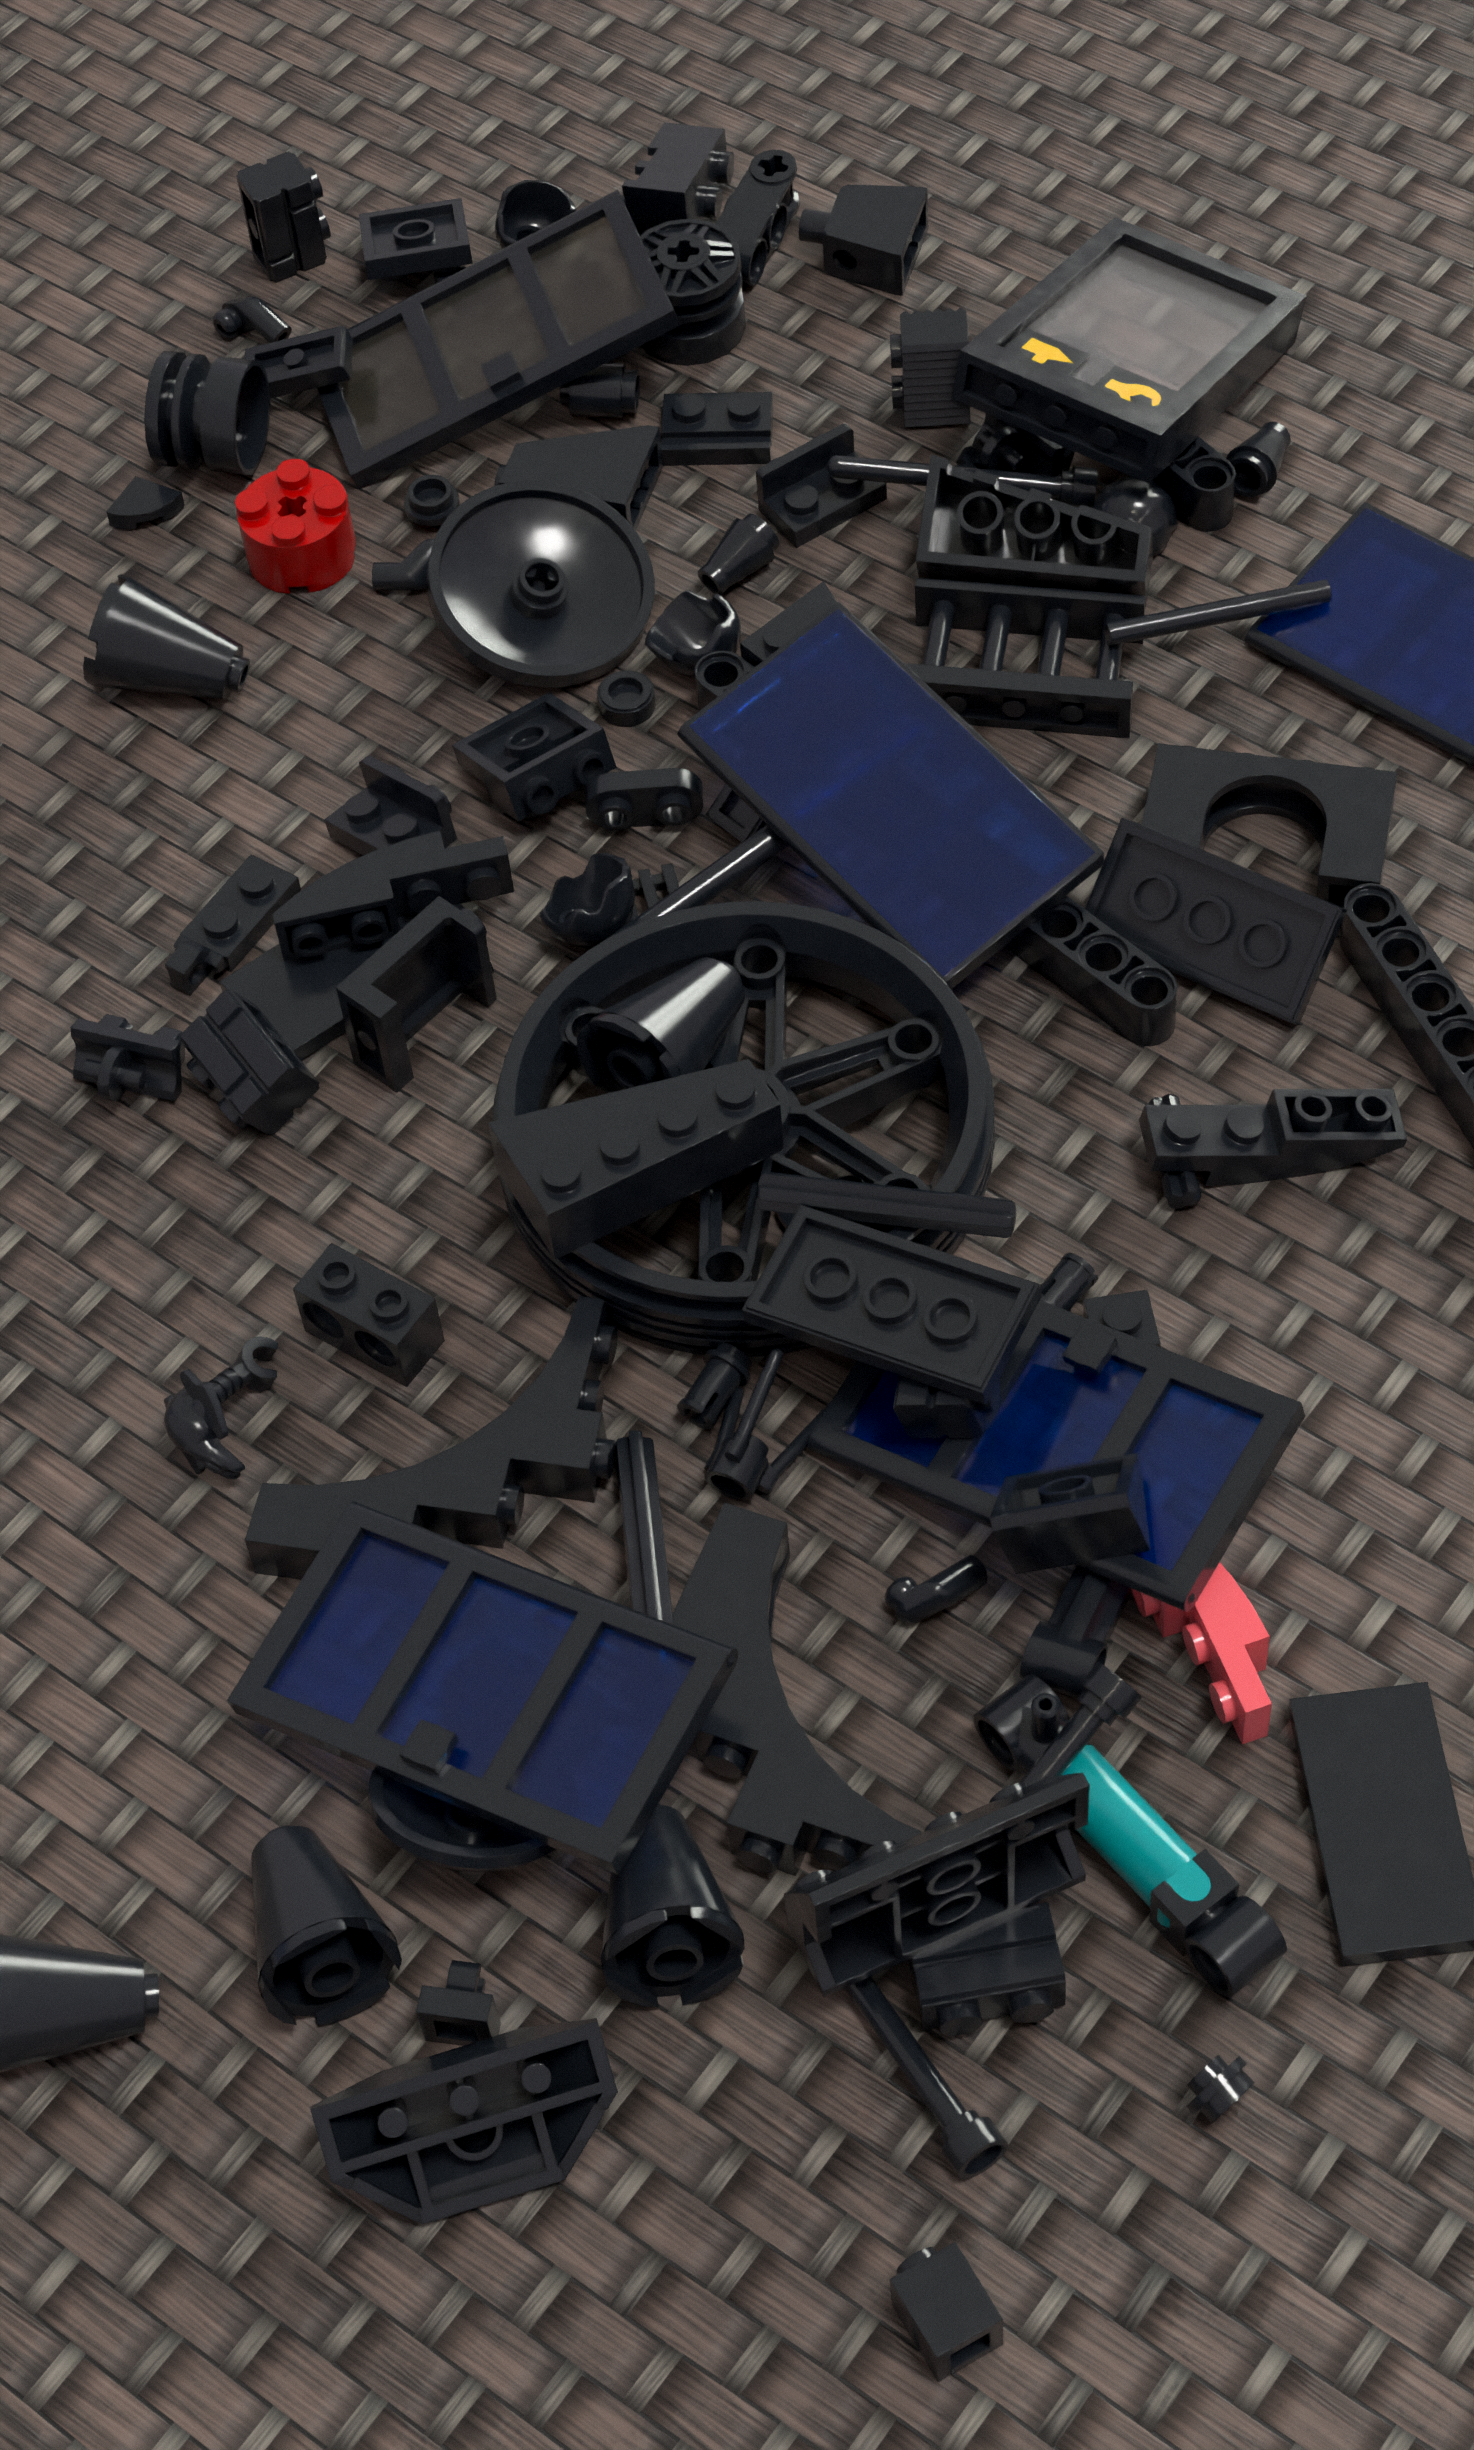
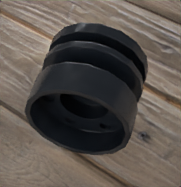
[628,219,746,366]
[144,351,270,475]

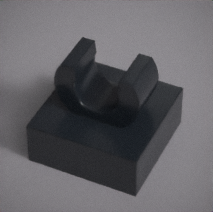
[416,1960,501,2046]

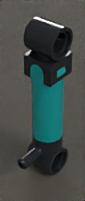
[973,1674,1287,1998]

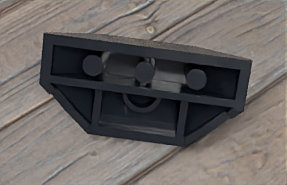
[310,2018,618,2224]

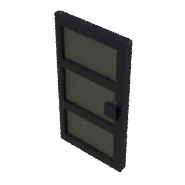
[317,189,681,489]

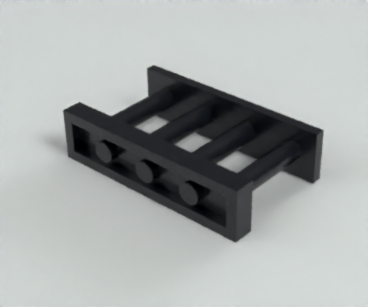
[905,578,1146,738]

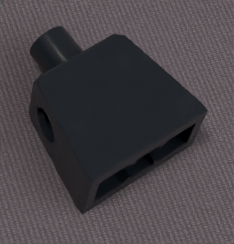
[799,184,929,296]

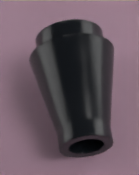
[1226,422,1291,497]
[697,513,780,595]

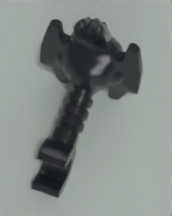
[164,1336,278,1480]

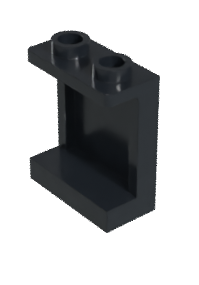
[336,896,497,1093]

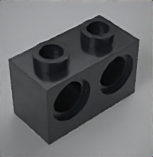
[293,1243,445,1387]

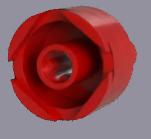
[235,459,356,594]

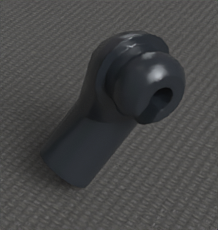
[213,296,292,343]

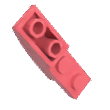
[1131,1500,1272,1744]

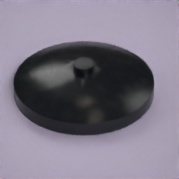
[426,480,655,688]

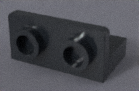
[756,423,887,548]
[324,755,457,856]

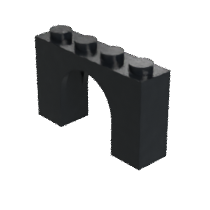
[1142,743,1397,908]

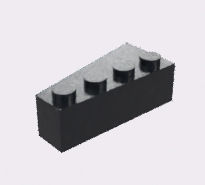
[916,454,1153,608]

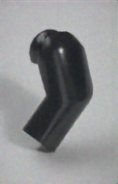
[372,539,434,591]
[885,1555,988,1624]

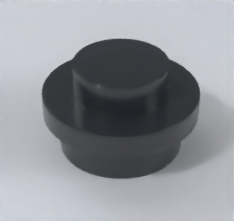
[404,475,460,526]
[1186,2054,1255,2123]

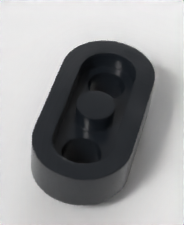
[585,768,703,830]

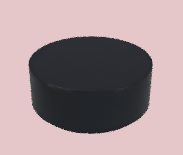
[597,670,656,727]

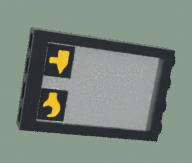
[952,217,1307,484]

